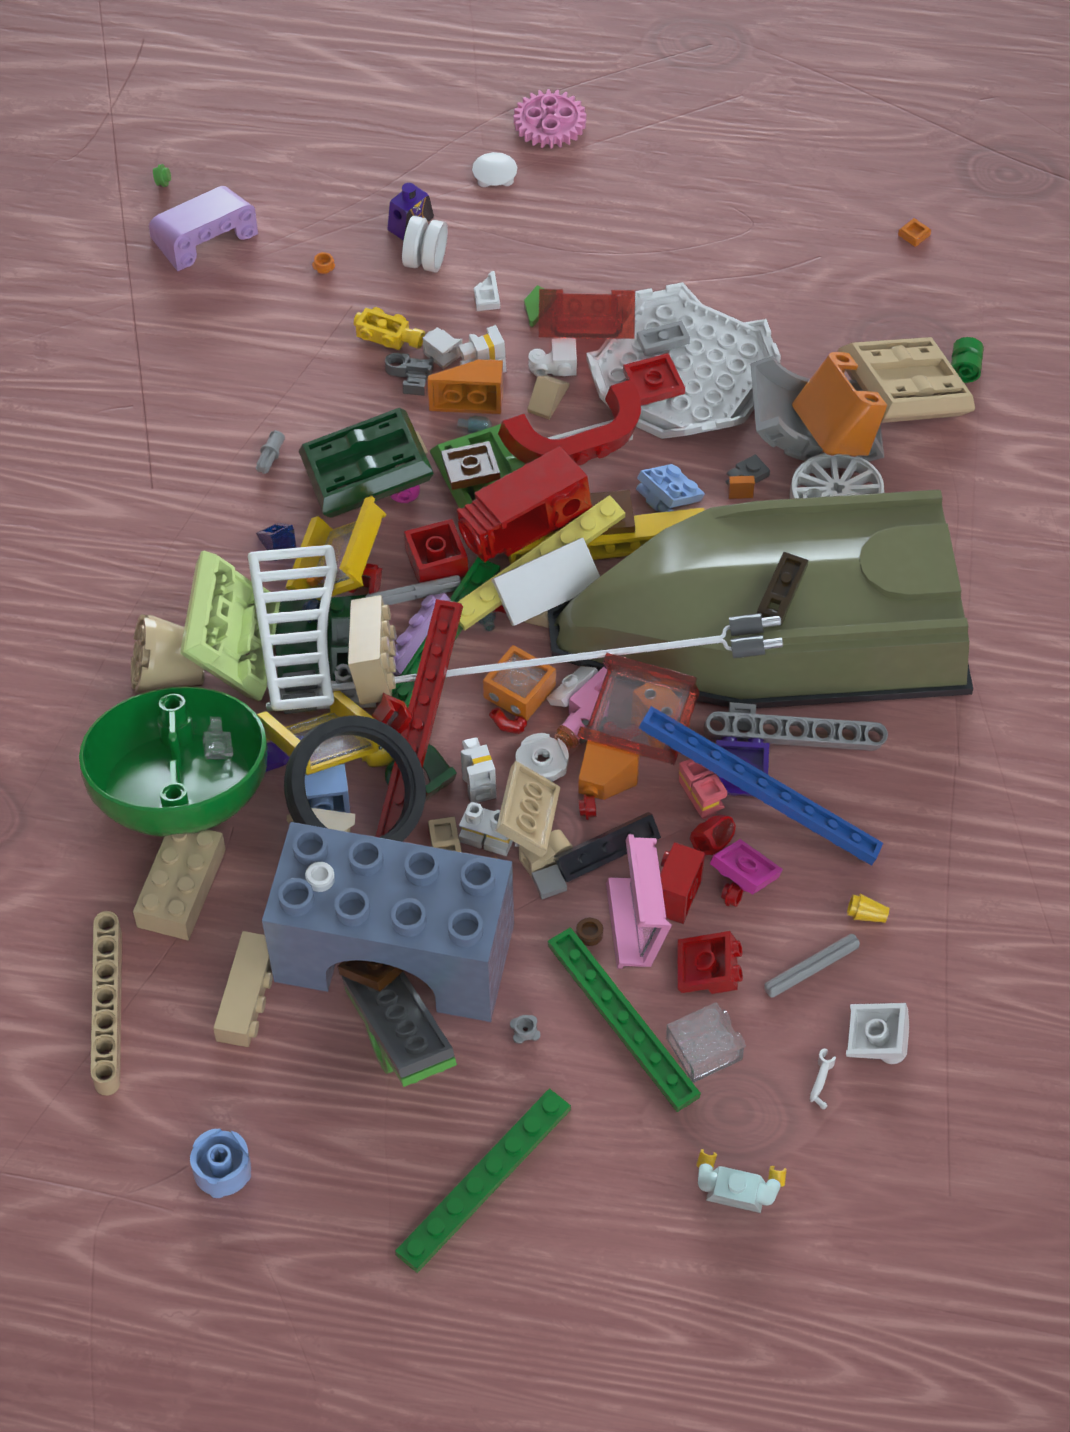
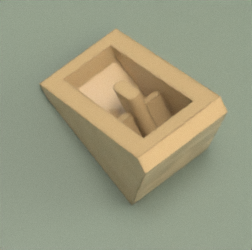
[527,375,569,420]

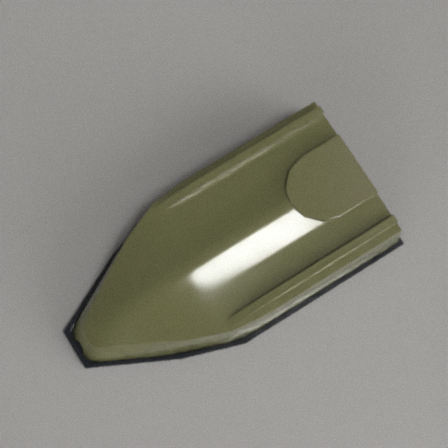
[548,490,973,708]

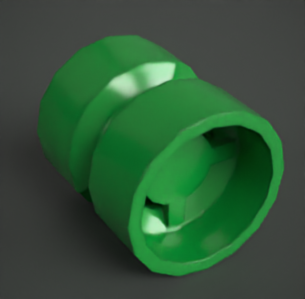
[951,337,984,383]

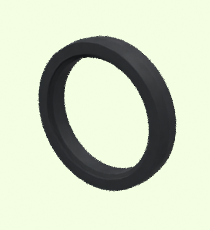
[284,716,426,842]

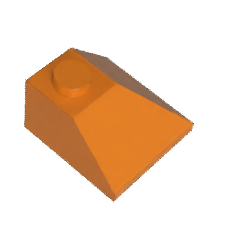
[578,739,640,800]

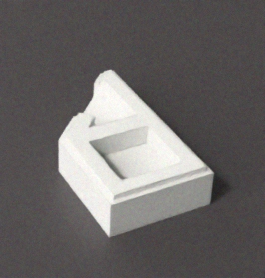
[474,271,500,311]

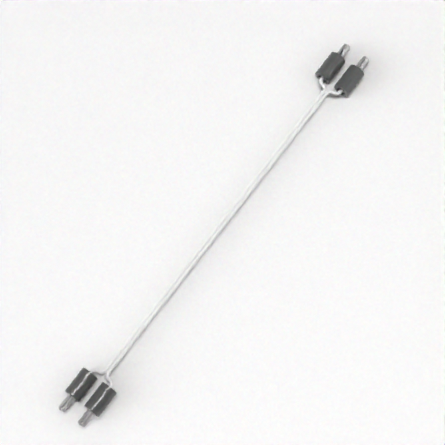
[266,613,783,714]

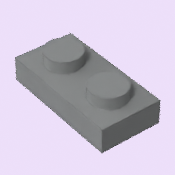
[636,320,690,355]

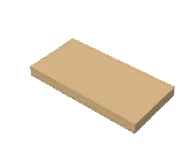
[496,761,560,858]

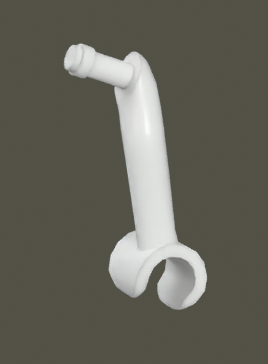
[810,1048,836,1109]

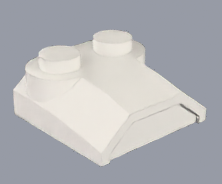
[846,1003,909,1064]

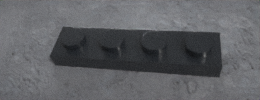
[554,812,661,882]

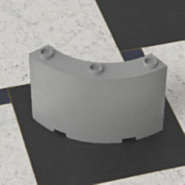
[750,356,884,461]

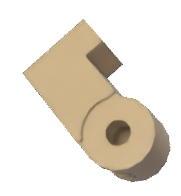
[519,830,573,877]

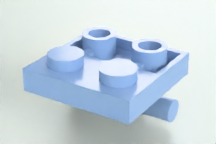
[636,464,705,512]

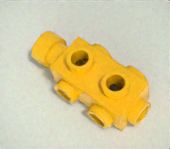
[354,307,425,350]

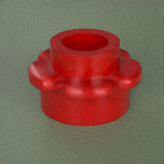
[579,794,597,820]
[721,881,744,907]

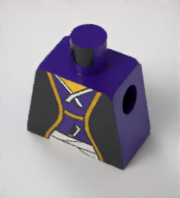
[387,183,434,241]

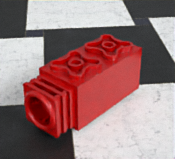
[457,446,592,563]

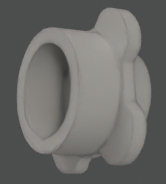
[510,1015,541,1044]

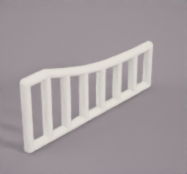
[248,545,338,711]

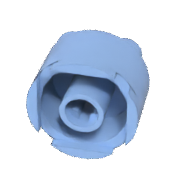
[190,1129,251,1198]

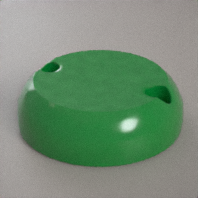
[79,687,268,836]

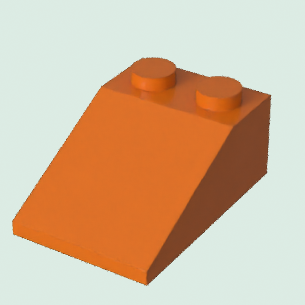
[428,359,503,414]

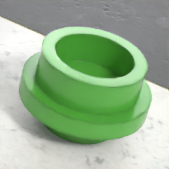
[153,164,171,187]

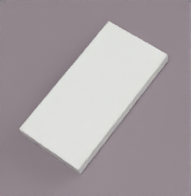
[492,538,600,626]

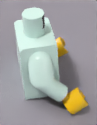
[696,1149,787,1213]

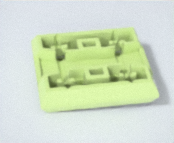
[180,551,280,701]

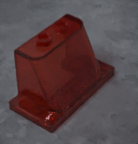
[539,289,635,339]

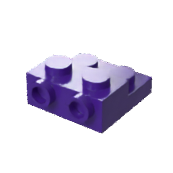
[714,737,770,796]

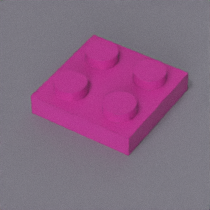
[710,839,783,895]

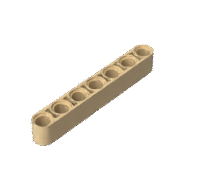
[91,911,122,1096]

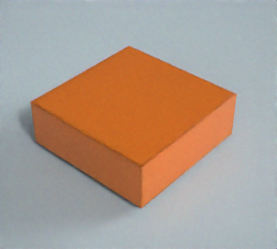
[898,218,931,247]
[728,476,755,499]

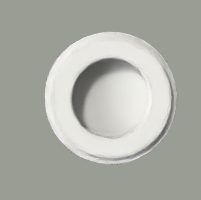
[305,862,334,892]

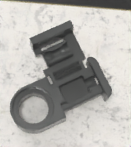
[385,353,434,396]

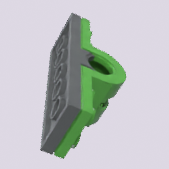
[342,972,457,1087]

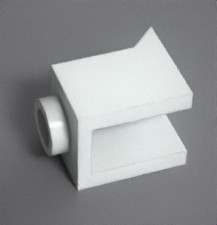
[423,327,462,369]

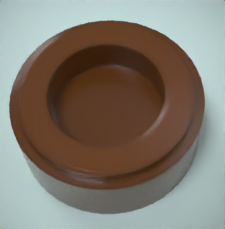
[576,917,604,946]

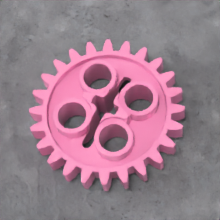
[514,89,586,149]

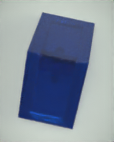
[256,523,296,561]

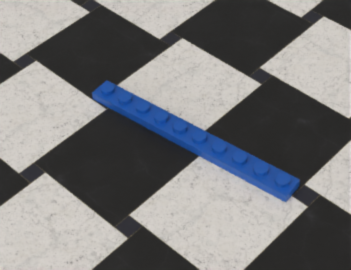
[638,706,883,866]

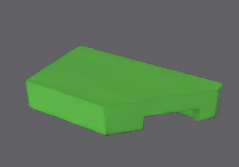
[524,285,557,327]

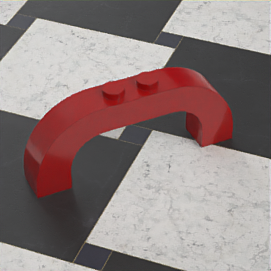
[498,379,641,466]

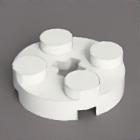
[516,733,569,782]

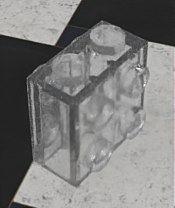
[666,1002,746,1083]

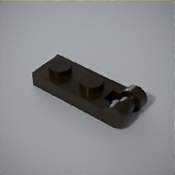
[757,552,808,626]

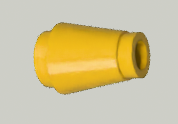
[847,893,889,923]

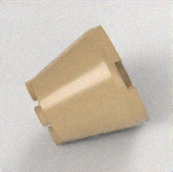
[131,615,204,693]

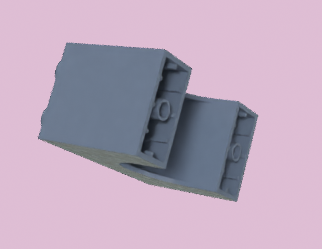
[262,822,514,1022]

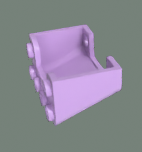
[149,186,258,271]

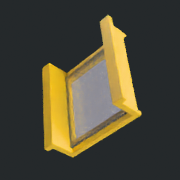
[285,496,386,601]
[257,690,379,775]

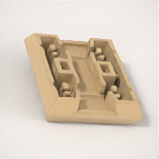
[838,337,975,423]

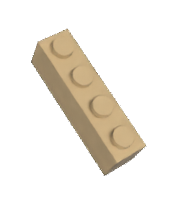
[213,931,273,1047]

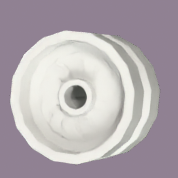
[402,216,448,272]

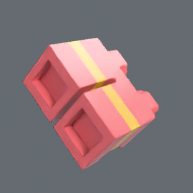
[679,759,727,819]

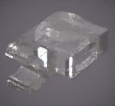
[203,717,233,759]

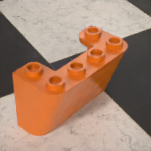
[792,352,887,457]

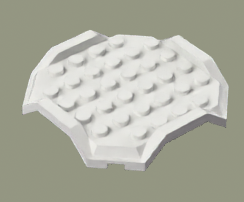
[586,282,781,439]

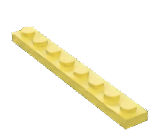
[458,495,626,630]

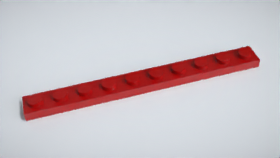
[375,599,463,842]

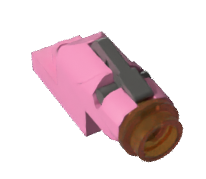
[554,667,612,750]

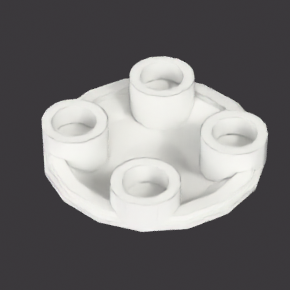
[472,152,517,187]

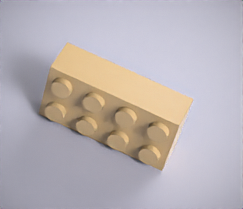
[348,595,397,705]
[133,829,226,941]

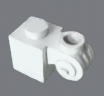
[528,338,577,377]

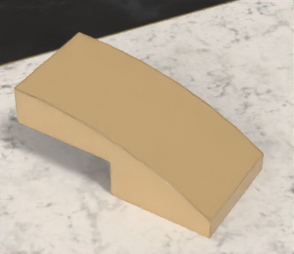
[428,817,461,852]

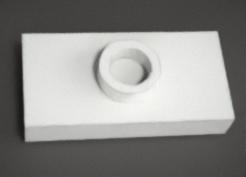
[547,666,598,707]

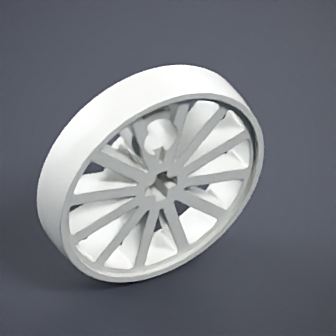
[790,453,885,499]

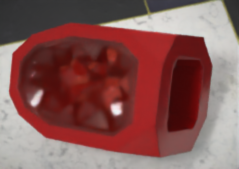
[690,815,736,855]

